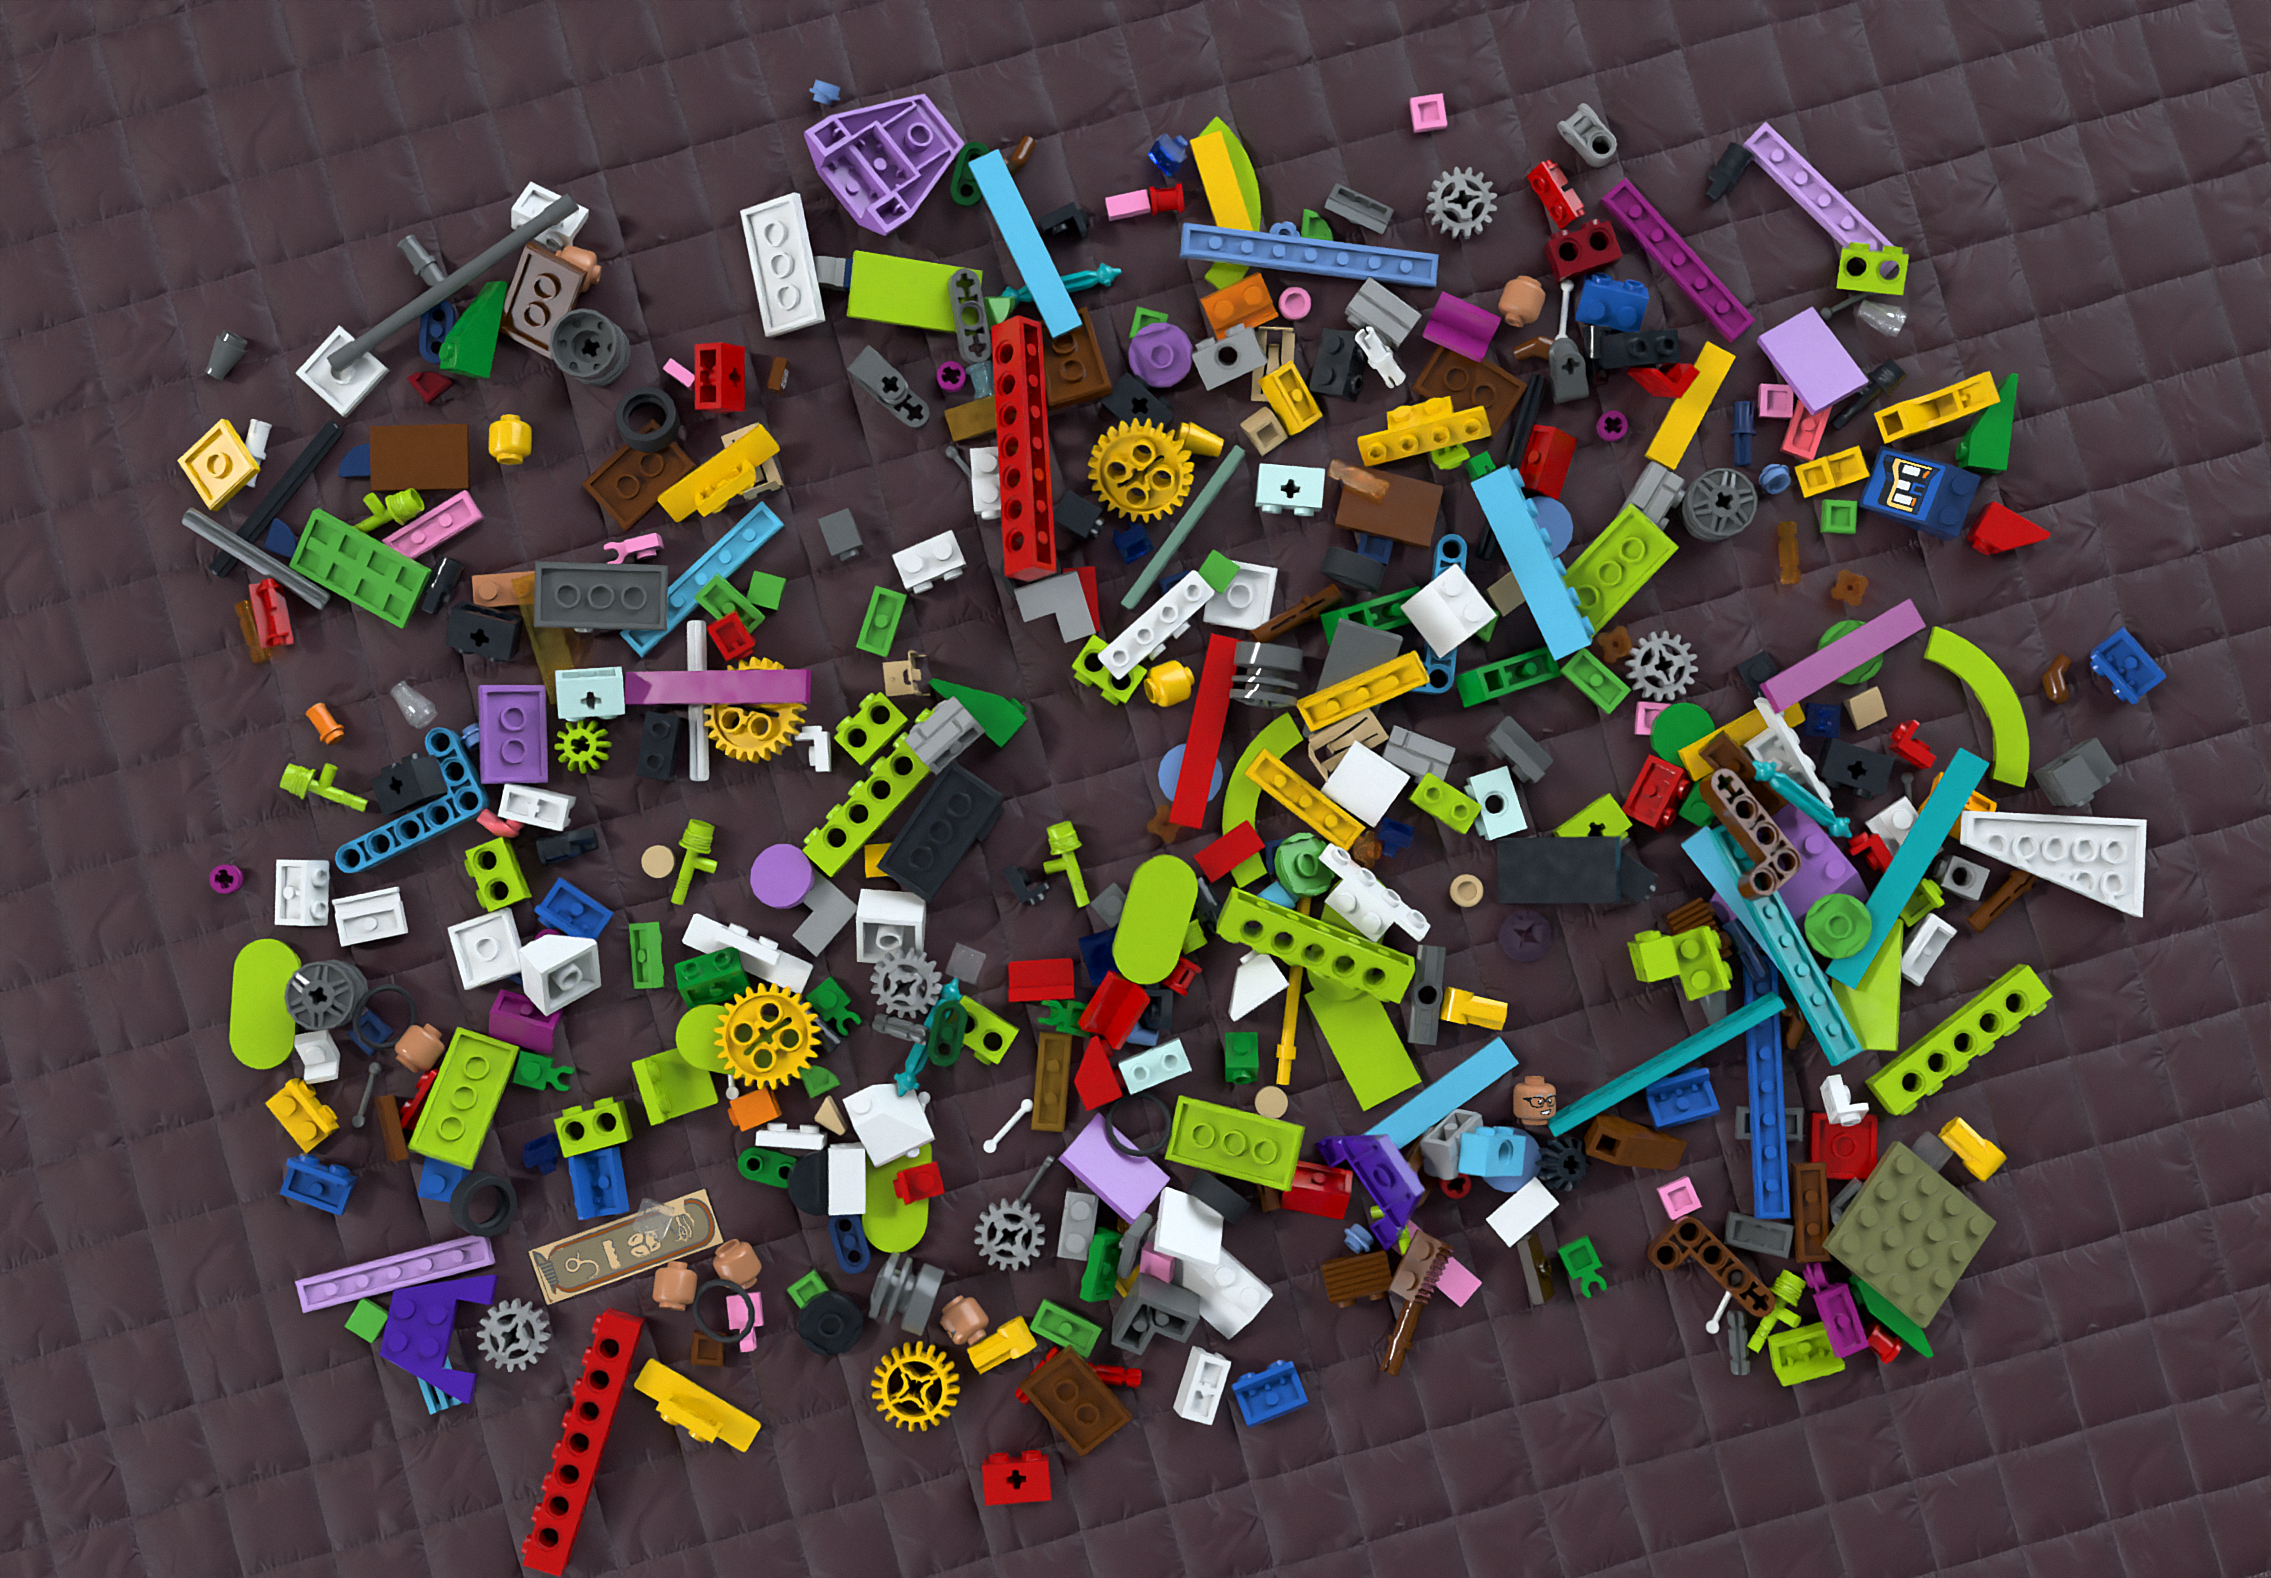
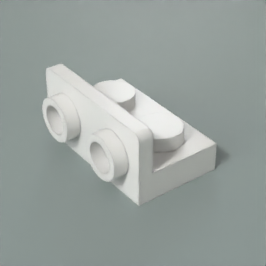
[511,182,589,251]
[892,530,967,594]
[275,860,329,926]

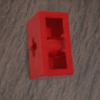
[695,342,745,413]
[982,1450,1052,1506]

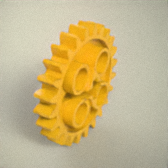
[1088,418,1194,523]
[703,657,807,763]
[714,983,822,1090]

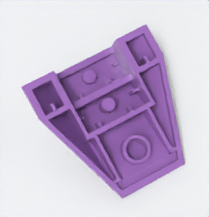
[804,93,965,236]
[1709,802,1870,951]

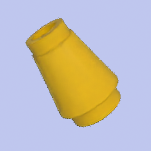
[1174,421,1224,457]

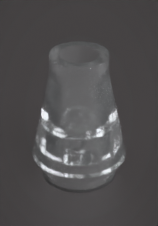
[1856,299,1908,338]
[390,681,438,729]

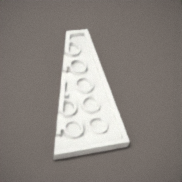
[1960,811,2147,917]

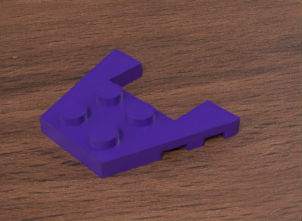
[1314,1134,1425,1251]
[380,1275,499,1404]

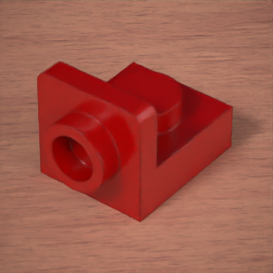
[706,610,756,661]
[1888,720,1937,770]
[1844,831,1893,873]
[893,1160,945,1205]

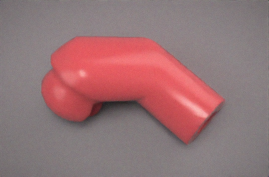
[477,808,524,838]

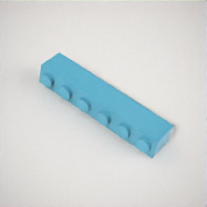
[1471,464,1595,660]

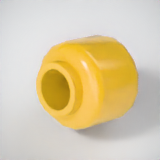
[489,414,532,465]
[1144,660,1194,707]

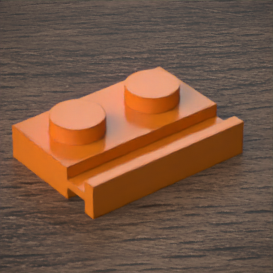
[1200,272,1278,341]

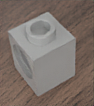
[1933,855,1990,900]

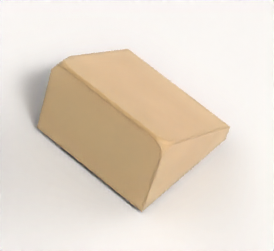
[1240,407,1289,456]
[1484,571,1526,617]
[1843,686,1887,730]
[814,1095,848,1135]

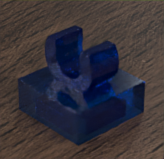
[1148,133,1190,178]
[1113,520,1155,565]
[1803,703,1841,738]
[1378,817,1414,859]
[522,1131,559,1175]

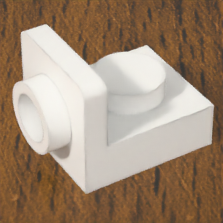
[794,726,832,772]
[294,1029,340,1084]
[1820,1075,1869,1126]

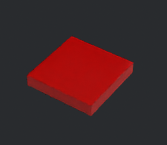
[1809,1112,1878,1180]

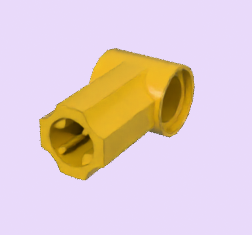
[1439,986,1508,1031]
[1938,1116,2007,1183]
[967,1316,1038,1374]

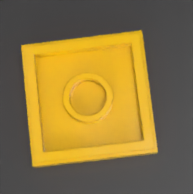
[178,419,261,511]

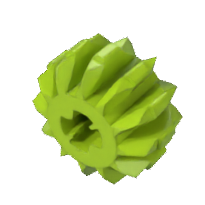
[555,719,612,774]

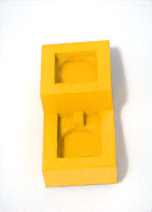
[1794,445,1870,498]

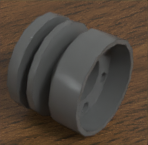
[549,308,631,387]
[1678,468,1757,542]
[1229,642,1303,709]
[284,959,369,1031]
[869,1252,945,1336]

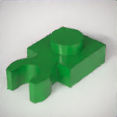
[805,976,862,1036]
[1038,999,1090,1038]
[513,1050,575,1091]
[1557,1235,1607,1298]

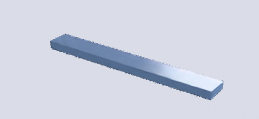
[1180,223,1439,289]

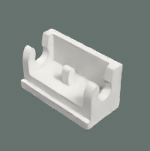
[498,783,576,831]
[1901,913,1957,986]
[828,1142,865,1215]
[1486,1177,1559,1247]
[1173,1346,1231,1425]

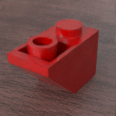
[1074,1034,1126,1111]

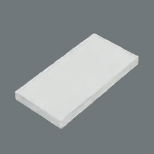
[740,193,826,338]

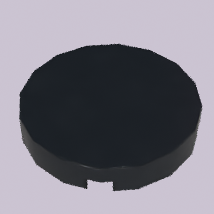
[786,1150,829,1216]
[798,1291,863,1356]

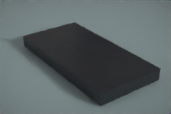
[876,760,1005,904]
[1497,836,1621,903]

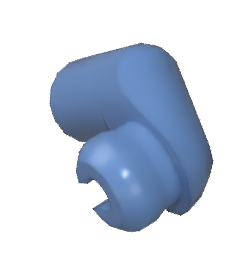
[1126,1021,1159,1047]

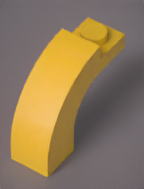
[1874,371,2001,444]

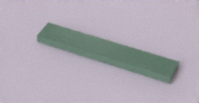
[1121,445,1245,612]

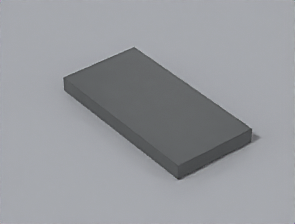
[534,561,668,631]
[1302,618,1403,749]

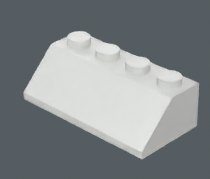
[1140,1223,1273,1340]

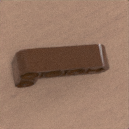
[1699,769,1802,901]
[1647,1214,1776,1317]

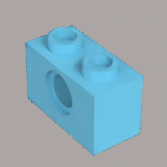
[1458,1126,1526,1177]

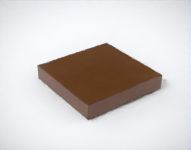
[374,1094,408,1162]

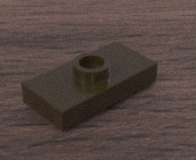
[1516,1232,1555,1305]

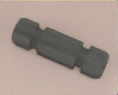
[872,1013,931,1045]
[1727,1310,1750,1375]

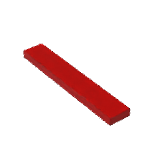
[1168,633,1243,830]

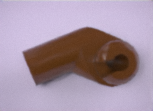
[1002,136,1036,177]
[2042,653,2073,704]

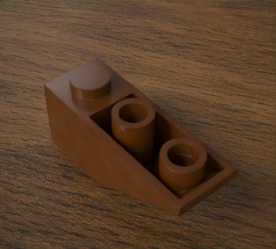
[1583,1111,1688,1171]

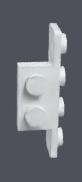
[1098,570,1215,680]
[1743,697,1834,809]
[1319,843,1430,942]
[682,914,813,994]

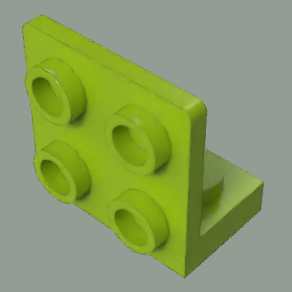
[631,1048,719,1126]

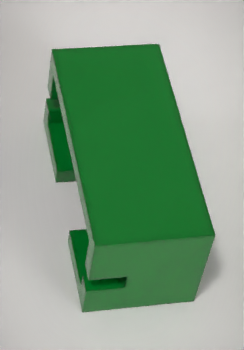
[1465,451,1496,481]

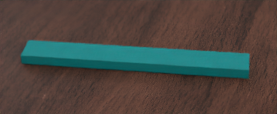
[1825,747,1989,990]
[1708,824,1863,1066]
[1548,991,1786,1137]

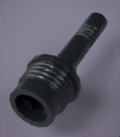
[1830,358,1907,431]

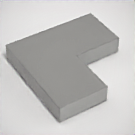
[1014,570,1096,643]
[792,868,858,957]

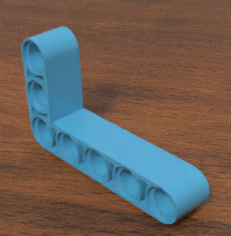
[1408,534,1467,695]
[335,727,490,873]

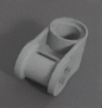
[1557,103,1617,168]

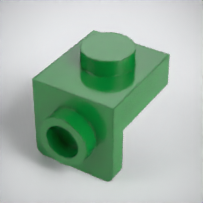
[1678,774,1721,827]
[1225,1032,1259,1085]

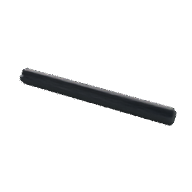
[1475,374,1547,561]
[209,420,344,579]

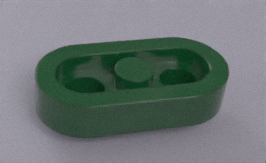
[950,142,990,208]
[928,1000,968,1066]

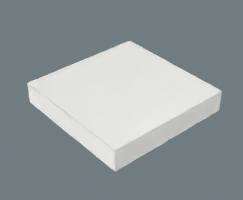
[296,326,390,418]
[1202,560,1278,630]
[1320,740,1410,827]
[448,907,522,990]
[1154,1187,1224,1270]

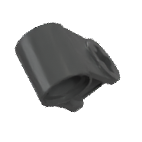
[1548,338,1589,404]
[847,345,909,405]

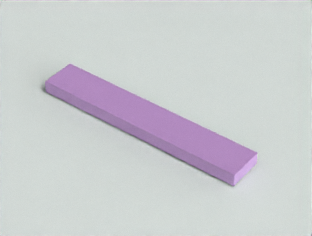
[1742,122,1897,277]
[295,1235,496,1313]

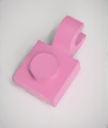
[603,533,664,564]
[726,1292,764,1352]

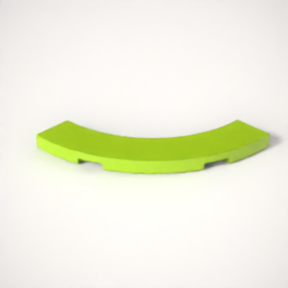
[1197,116,1261,290]
[1924,626,2029,788]
[1222,712,1304,889]

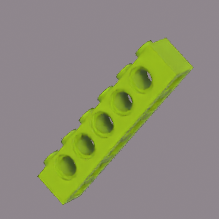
[802,707,935,877]
[1217,886,1415,1004]
[1865,964,2053,1116]

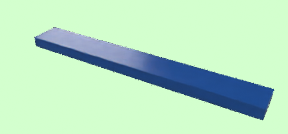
[1742,955,1790,1219]

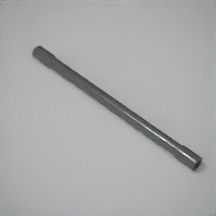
[327,193,579,373]

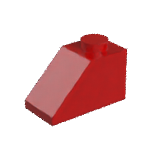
[1966,501,2051,555]

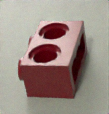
[1544,219,1623,284]

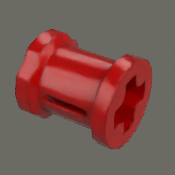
[1149,183,1185,216]
[1161,955,1203,997]
[1438,1172,1471,1199]
[1864,1320,1903,1364]

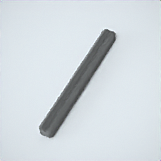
[182,508,331,609]

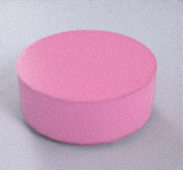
[1278,287,1311,321]

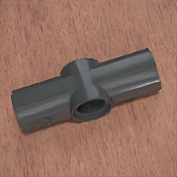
[1407,944,1446,1045]

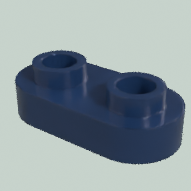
[419,300,456,365]
[828,1214,871,1274]

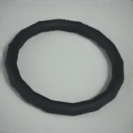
[352,984,417,1050]
[1105,1091,1173,1157]
[693,1279,755,1344]

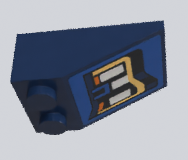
[1857,446,1981,542]

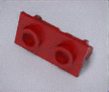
[1527,159,1585,230]
[248,579,294,649]

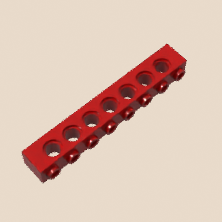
[991,315,1056,582]
[521,1308,646,1577]

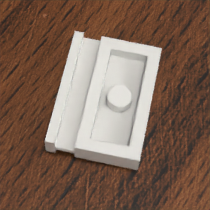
[1865,796,1944,858]
[332,887,408,946]
[756,1123,827,1150]

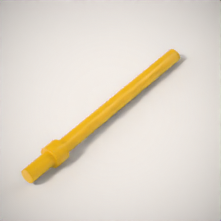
[1276,898,1311,1085]

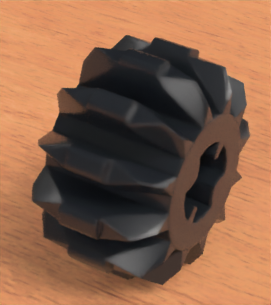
[1535,1136,1593,1192]

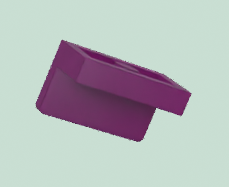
[1422,291,1501,363]
[489,989,563,1054]
[1813,1281,1869,1358]

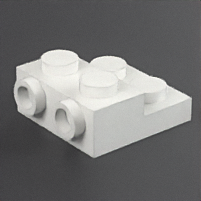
[970,447,1001,519]

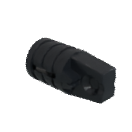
[1704,142,1754,203]
[1582,326,1612,386]
[421,554,467,615]
[536,828,599,866]
[1193,875,1223,936]

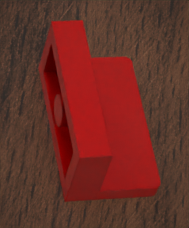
[1627,363,1700,398]
[1519,424,1577,500]
[1008,958,1075,1002]
[1078,970,1150,1050]
[1281,1160,1353,1220]

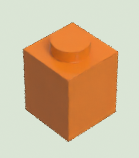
[728,1084,782,1132]

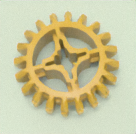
[871,1341,960,1432]

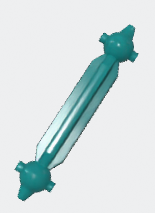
[1001,263,1122,309]
[1752,760,1852,838]
[894,978,963,1097]

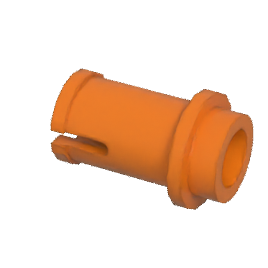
[306,703,345,746]

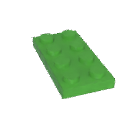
[289,508,432,629]

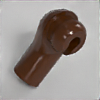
[1513,335,1556,362]
[1780,999,1806,1049]

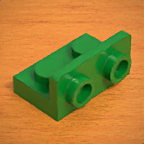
[674,946,752,1010]
[1080,1227,1123,1302]

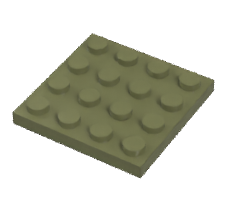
[1822,1141,1997,1328]

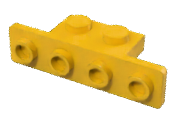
[1357,396,1491,467]
[658,424,780,522]
[634,1358,761,1452]

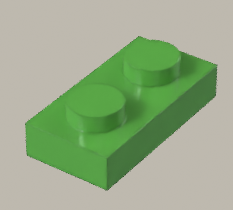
[694,572,765,634]
[856,586,908,658]
[1560,648,1631,715]
[629,922,664,989]
[1029,1298,1102,1358]

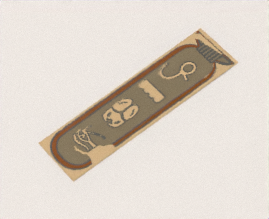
[528,1189,723,1305]

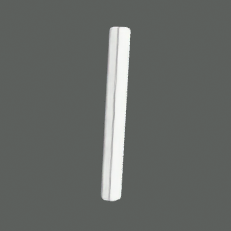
[687,620,709,781]

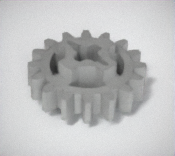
[1426,167,1497,239]
[1625,631,1698,702]
[870,947,943,1018]
[974,1198,1045,1271]
[477,1298,551,1372]

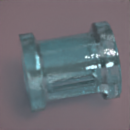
[965,360,995,401]

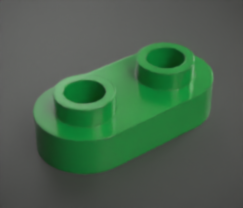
[738,1146,798,1188]

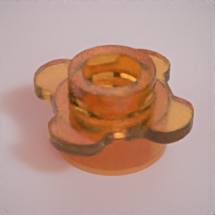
[1831,569,1869,607]
[1597,626,1634,663]
[1147,804,1183,843]
[1353,831,1381,869]

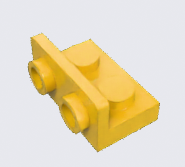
[265,1077,340,1154]

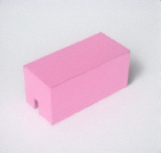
[1105,189,1150,221]

